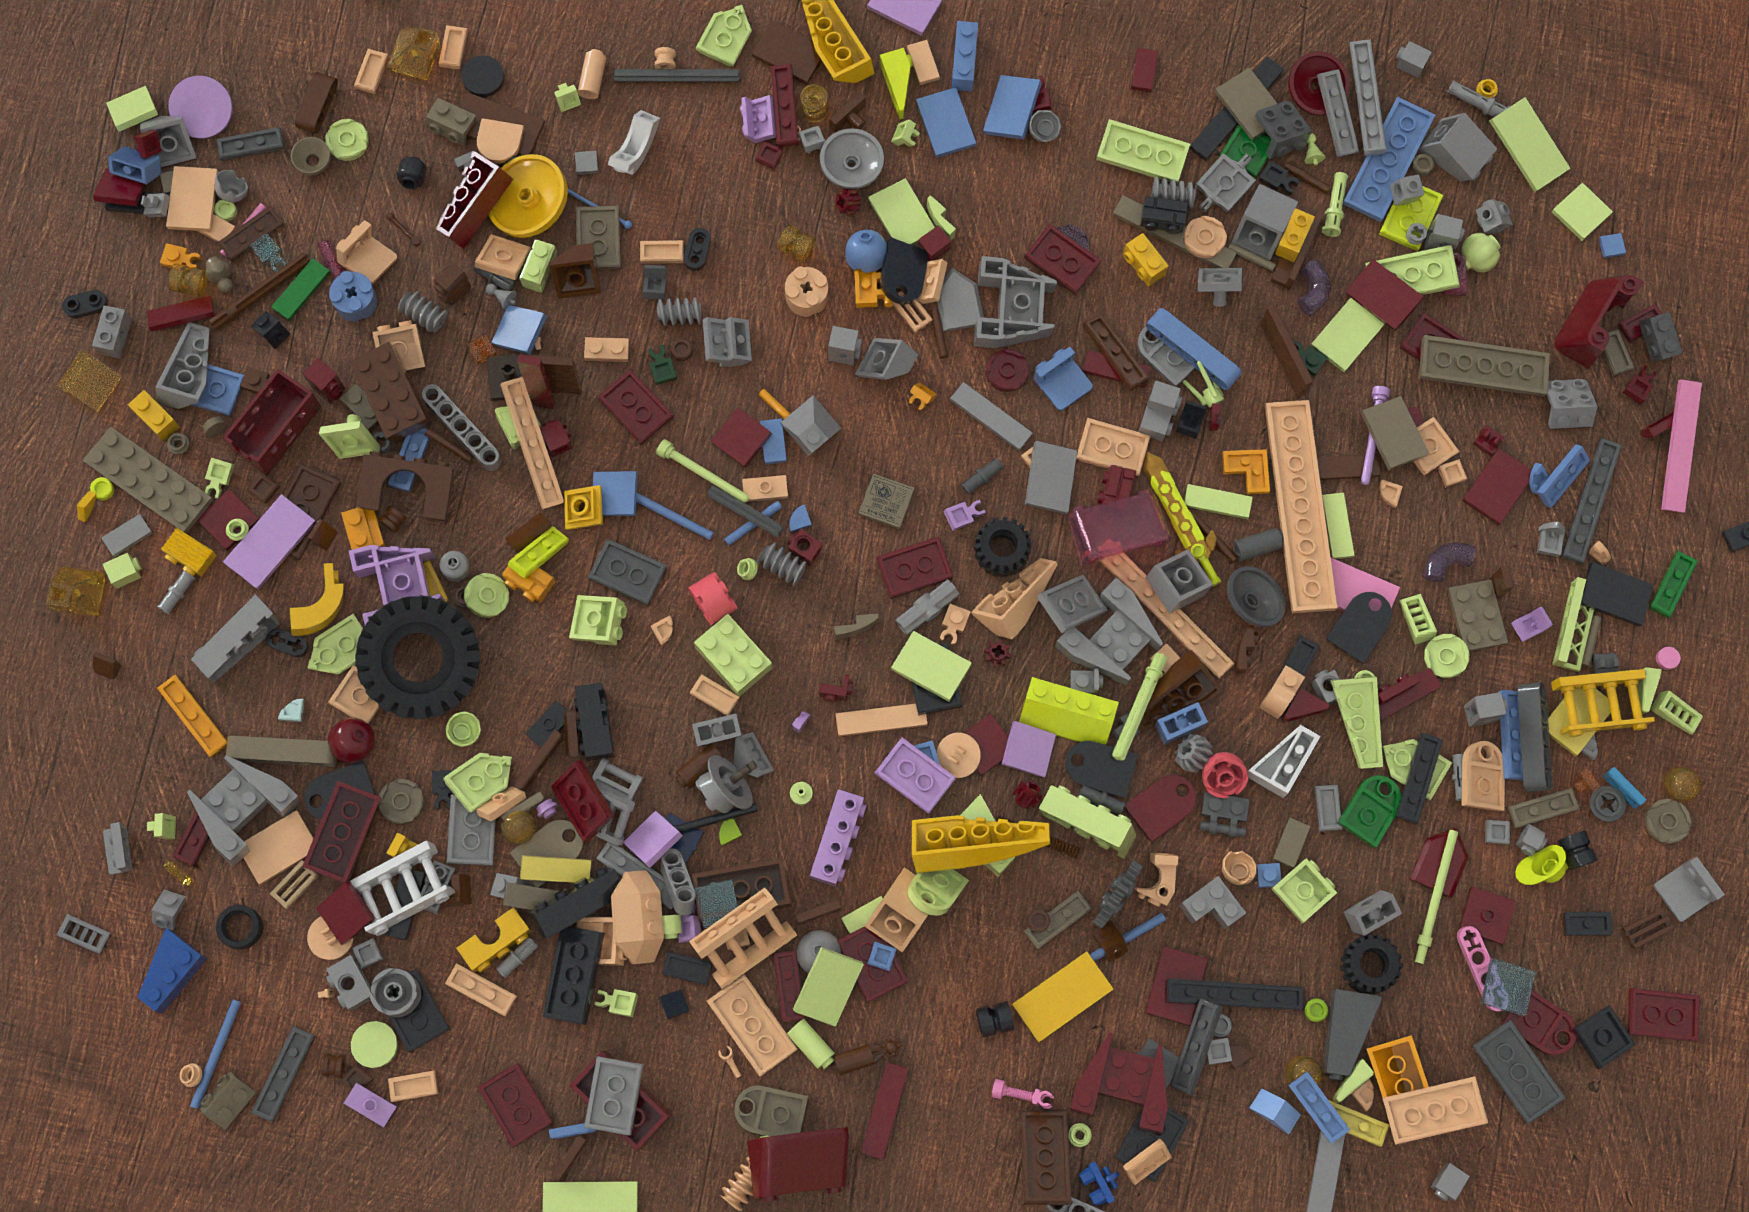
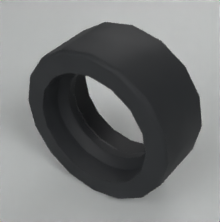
[216,904,263,950]

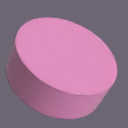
[1656,647,1680,670]

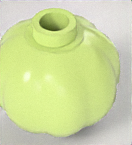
[1460,233,1501,273]

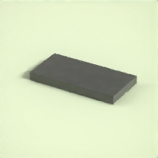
[1472,1020,1566,1124]

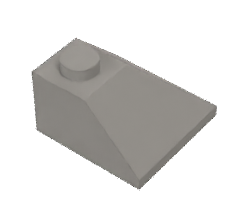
[140,116,196,167]
[855,338,918,380]
[780,395,841,456]

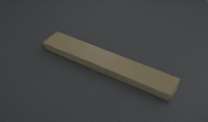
[1112,195,1237,268]

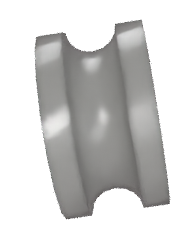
[1406,223,1427,245]

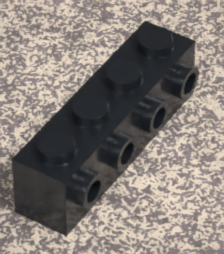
[529,866,621,939]

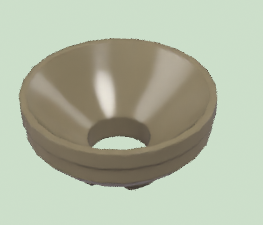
[291,137,331,176]

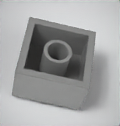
[1146,549,1213,613]

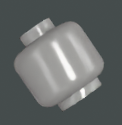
[439,551,470,582]

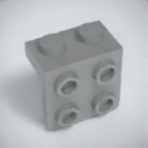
[1547,379,1598,429]

